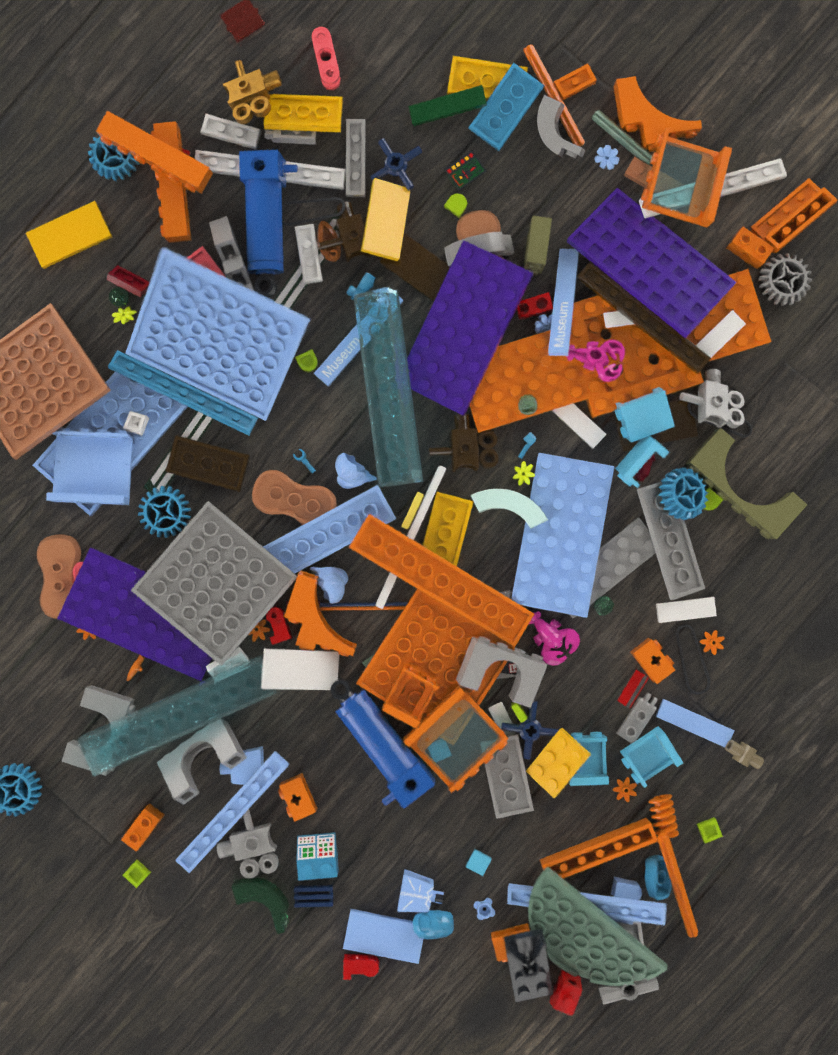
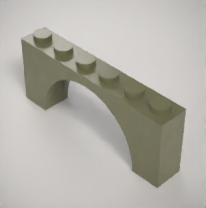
[686,428,807,540]

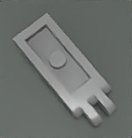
[264,129,317,145]
[616,692,658,744]

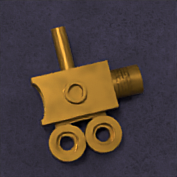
[223,60,282,124]

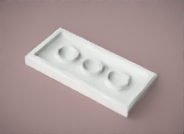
[261,649,339,690]

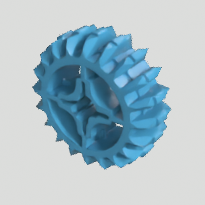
[88,134,140,181]
[658,468,709,520]
[138,486,191,538]
[0,763,42,816]

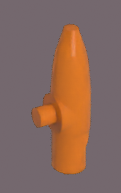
[127,655,145,682]

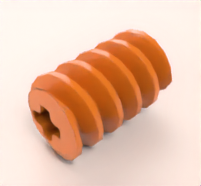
[648,794,679,838]

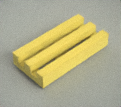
[401,492,424,530]

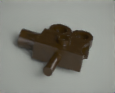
[318,202,371,262]
[429,414,499,472]

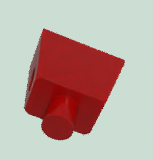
[549,969,582,1016]

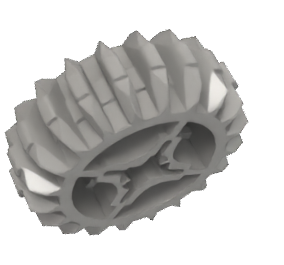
[758,253,812,306]

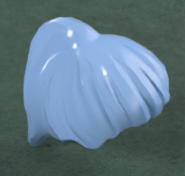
[335,453,377,489]
[310,567,348,604]

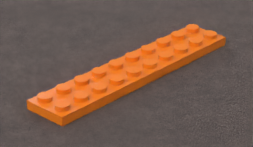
[349,514,534,647]

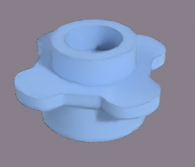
[474,898,495,920]

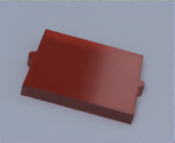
[220,0,265,43]

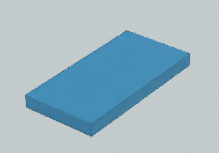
[469,63,545,151]

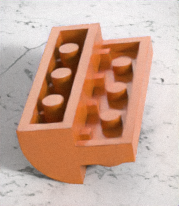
[750,178,838,253]

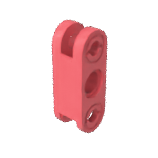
[312,27,341,90]

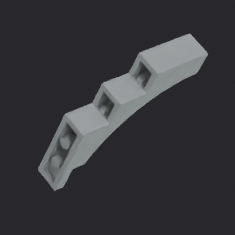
[209,216,255,292]

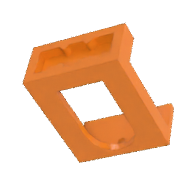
[382,666,439,729]

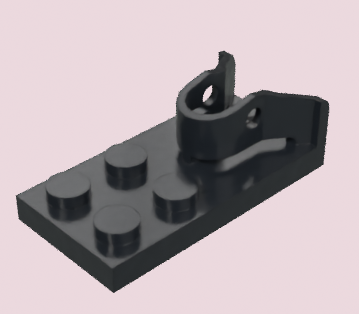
[503,928,553,1002]

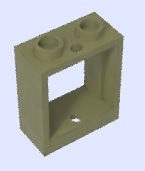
[523,216,552,276]

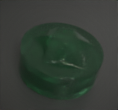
[109,287,130,307]
[518,394,538,415]
[594,596,614,616]

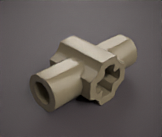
[725,740,764,769]

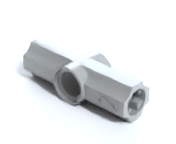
[598,977,659,1005]

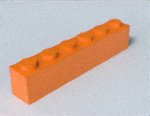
[96,111,213,194]
[151,121,191,243]
[539,818,658,879]

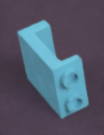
[615,387,675,443]
[615,436,669,488]
[620,726,683,788]
[568,732,609,786]

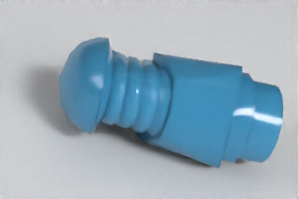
[346,272,376,301]

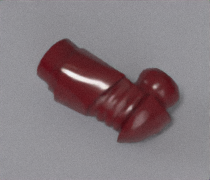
[633,454,655,482]

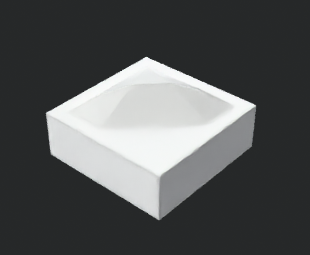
[123,411,149,436]

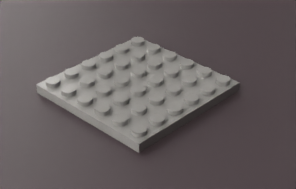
[131,501,297,666]

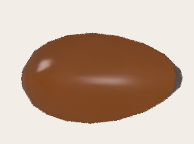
[317,221,341,262]

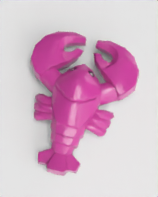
[566,340,625,382]
[529,611,580,666]

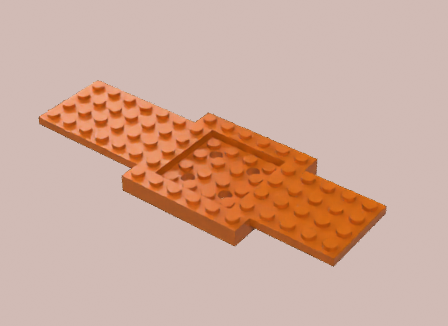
[469,269,771,433]

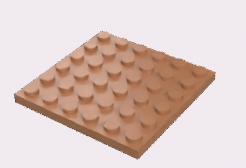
[0,303,111,460]

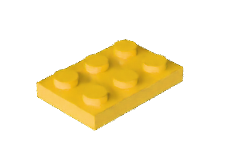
[526,728,591,798]

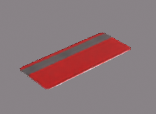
[618,670,649,708]

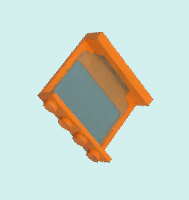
[641,128,732,228]
[403,685,509,793]

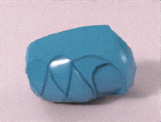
[644,855,672,900]
[412,910,454,939]

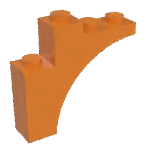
[614,76,702,152]
[284,570,357,656]

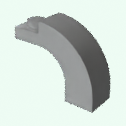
[537,95,586,159]
[444,232,515,266]

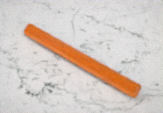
[524,44,585,147]
[657,832,698,938]

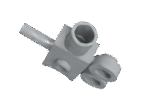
[680,369,745,428]
[217,809,279,878]

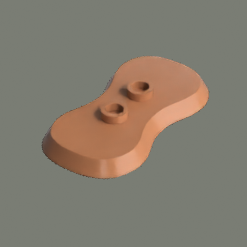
[456,210,504,259]
[252,470,337,525]
[37,535,81,619]

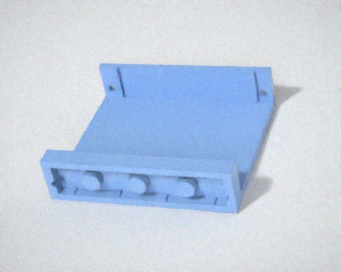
[46,428,133,505]

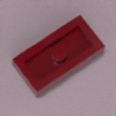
[107,265,150,297]

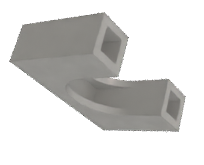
[456,636,547,708]
[62,685,135,776]
[157,717,247,804]

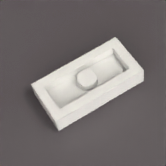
[206,647,250,681]

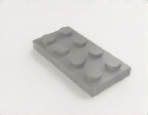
[480,734,534,819]

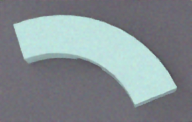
[471,489,548,529]

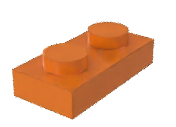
[554,64,597,100]

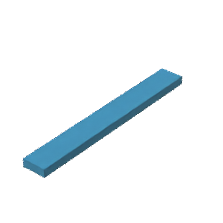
[108,350,258,436]

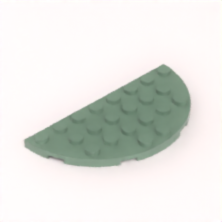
[528,866,667,986]

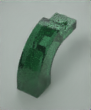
[232,877,289,934]

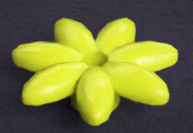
[112,306,137,324]
[513,461,535,486]

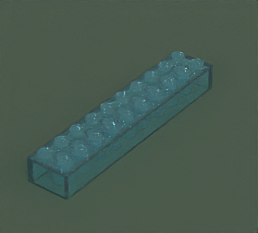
[353,287,423,487]
[77,655,277,776]

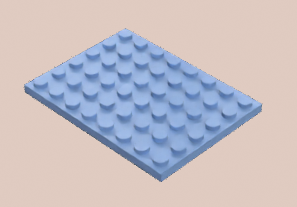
[125,248,310,421]

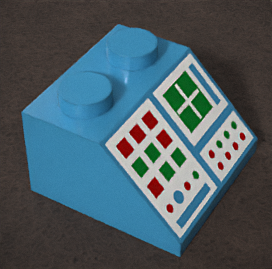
[297,832,339,880]

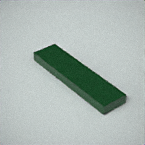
[409,85,487,126]

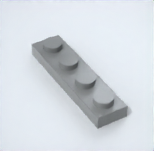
[346,119,366,197]

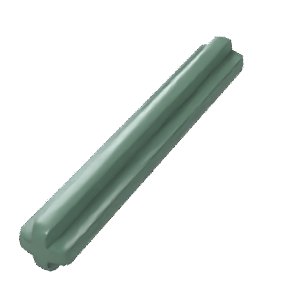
[592,110,652,165]

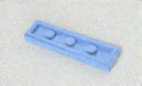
[655,699,734,747]

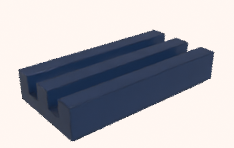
[294,885,333,908]

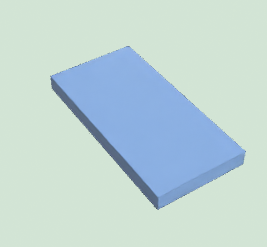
[343,909,423,964]

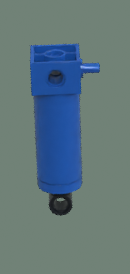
[239,150,298,298]
[330,678,435,808]

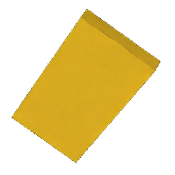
[447,56,528,102]
[264,94,343,132]
[361,178,410,261]
[26,201,112,269]
[423,492,474,566]

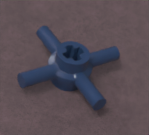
[370,138,422,191]
[501,701,559,759]

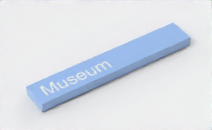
[548,249,579,356]
[314,288,403,387]

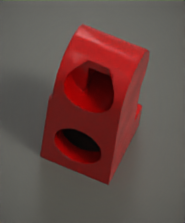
[516,292,553,319]
[266,607,292,645]
[343,954,380,980]

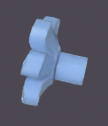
[595,145,619,170]
[534,314,552,334]

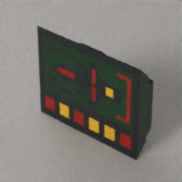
[444,150,487,191]

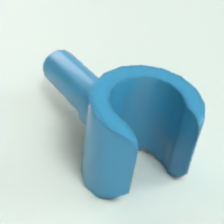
[518,432,536,459]
[293,449,316,473]

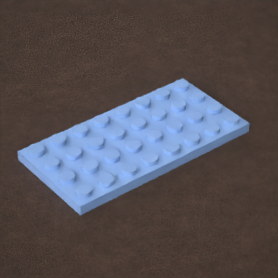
[32,357,188,516]
[511,453,614,618]

